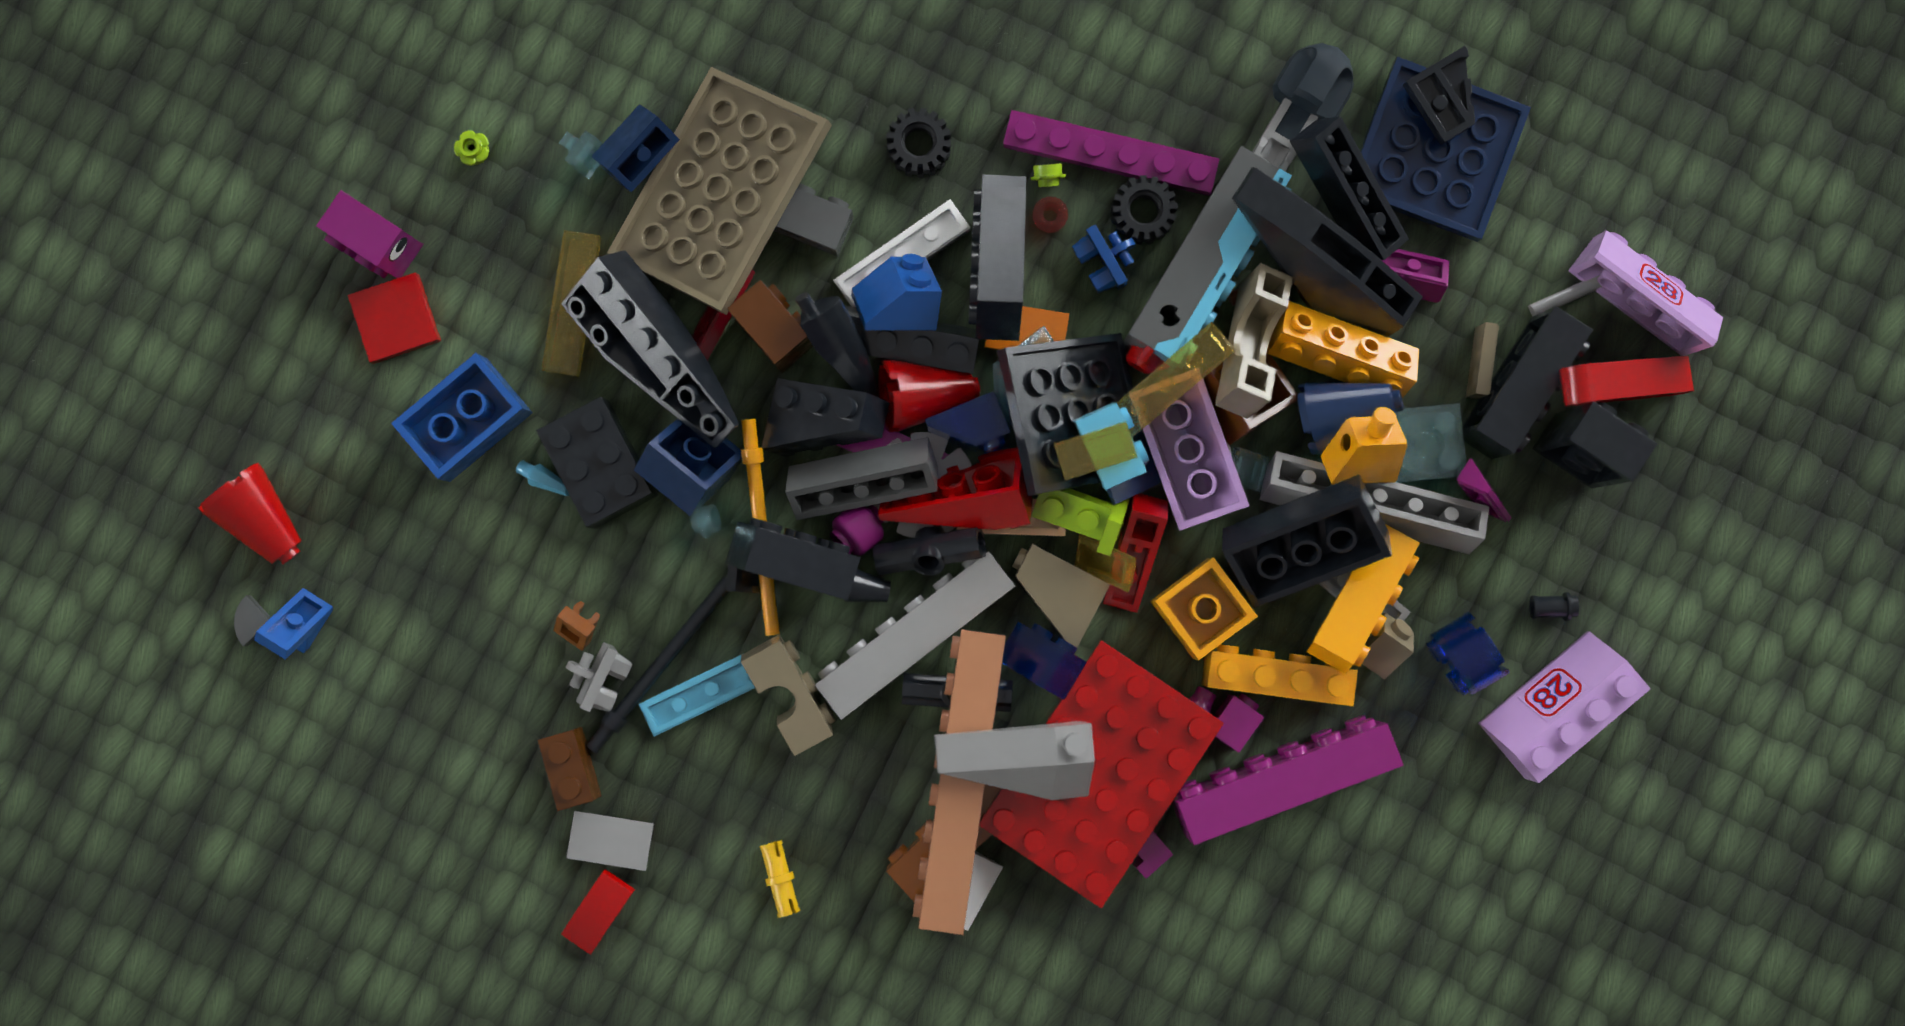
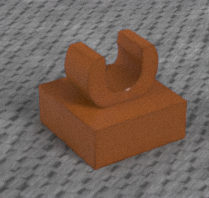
[553,601,600,651]

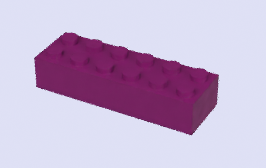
[1172,715,1404,845]

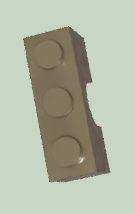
[741,634,835,756]

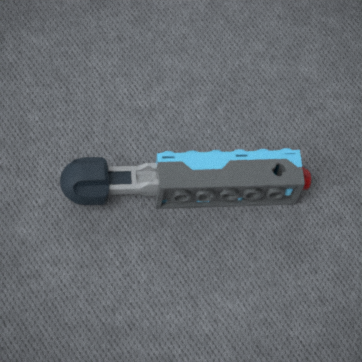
[1123,43,1354,374]

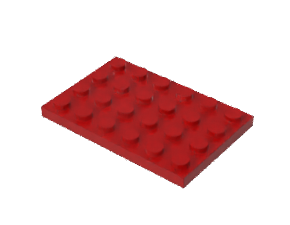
[979,640,1224,909]

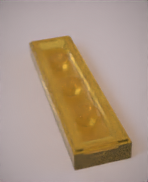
[541,230,601,377]
[1117,322,1236,438]

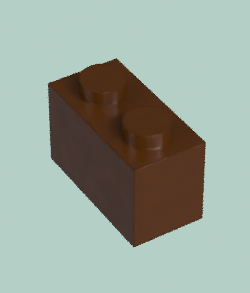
[538,727,602,811]

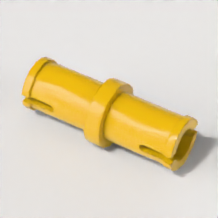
[759,840,800,918]

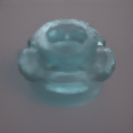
[691,504,721,538]

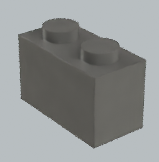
[774,184,854,257]

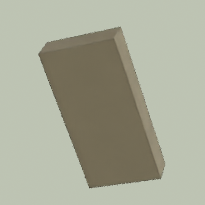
[1466,322,1499,399]

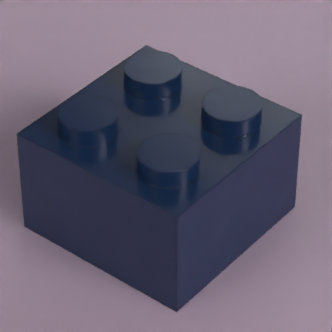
[634,419,742,516]

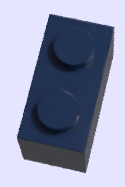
[591,104,680,192]

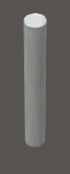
[1528,276,1602,317]

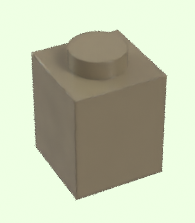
[1362,612,1414,680]

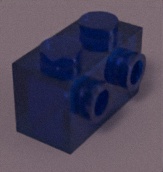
[1002,622,1087,700]

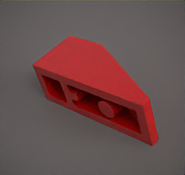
[1103,493,1168,613]

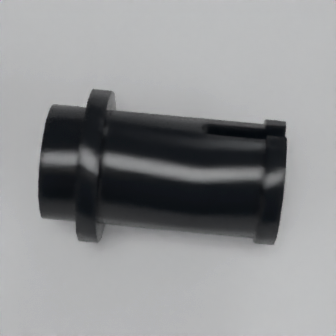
[1529,592,1579,621]

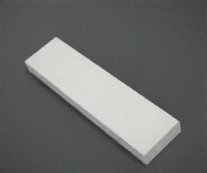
[833,199,971,307]

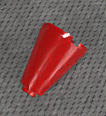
[878,360,980,433]
[198,463,302,565]

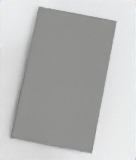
[567,811,654,871]

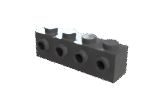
[785,437,938,520]

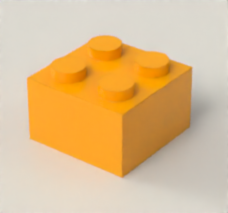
[1150,557,1258,660]

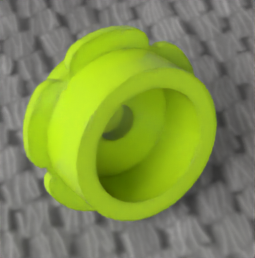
[454,130,489,166]
[1031,163,1066,187]

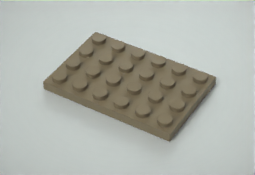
[607,67,832,315]

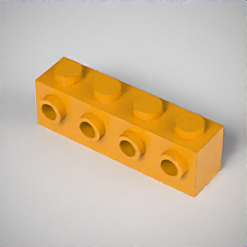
[1267,301,1419,398]
[1307,524,1420,674]
[1201,644,1358,707]

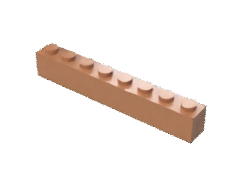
[912,629,1006,935]

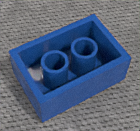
[391,353,533,482]

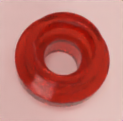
[1032,197,1068,233]

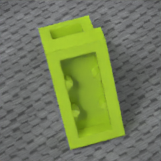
[1031,489,1130,556]

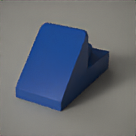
[254,588,333,659]

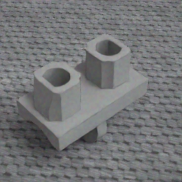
[565,642,632,712]

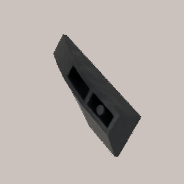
[1232,167,1423,337]
[561,250,739,448]

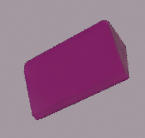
[1382,249,1449,303]
[1456,459,1512,522]

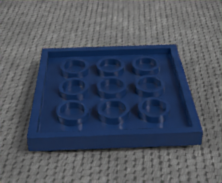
[1360,57,1531,242]

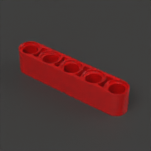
[1559,356,1694,406]

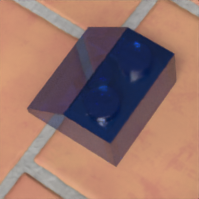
[925,391,1010,454]

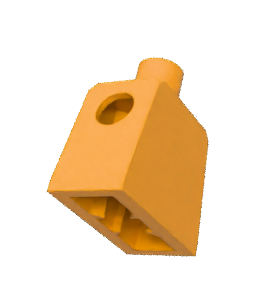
[1320,407,1407,485]

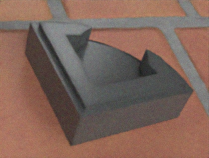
[234,595,271,646]

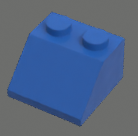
[851,254,942,330]

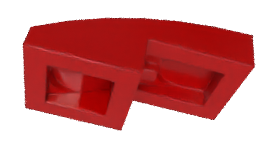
[561,869,635,955]

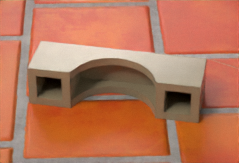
[1215,263,1293,419]

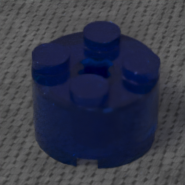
[1426,612,1510,697]

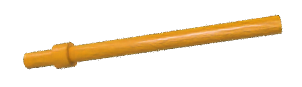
[741,419,780,636]

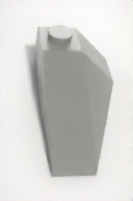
[934,721,1095,800]

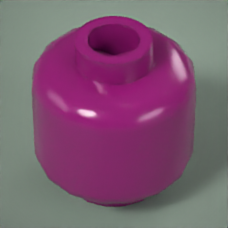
[830,505,884,556]

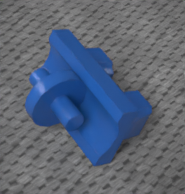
[1072,224,1136,293]

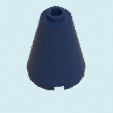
[1297,383,1404,455]

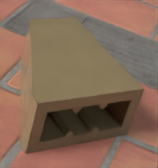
[1012,544,1110,649]

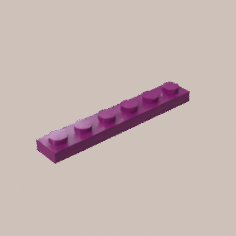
[1003,110,1220,196]

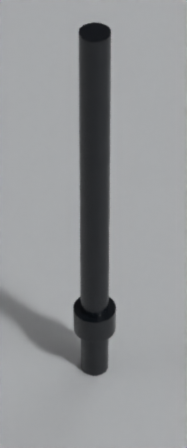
[586,576,730,754]

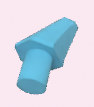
[516,460,570,496]

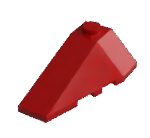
[878,447,1033,530]

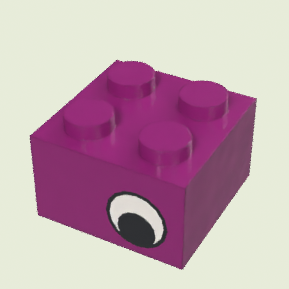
[316,190,424,279]

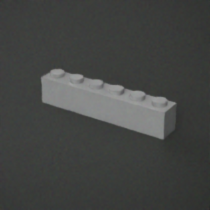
[1260,451,1490,554]
[815,551,1015,720]

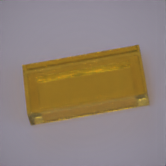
[1054,421,1137,480]

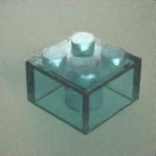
[1396,403,1466,484]

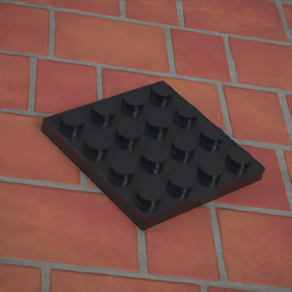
[997,333,1137,496]

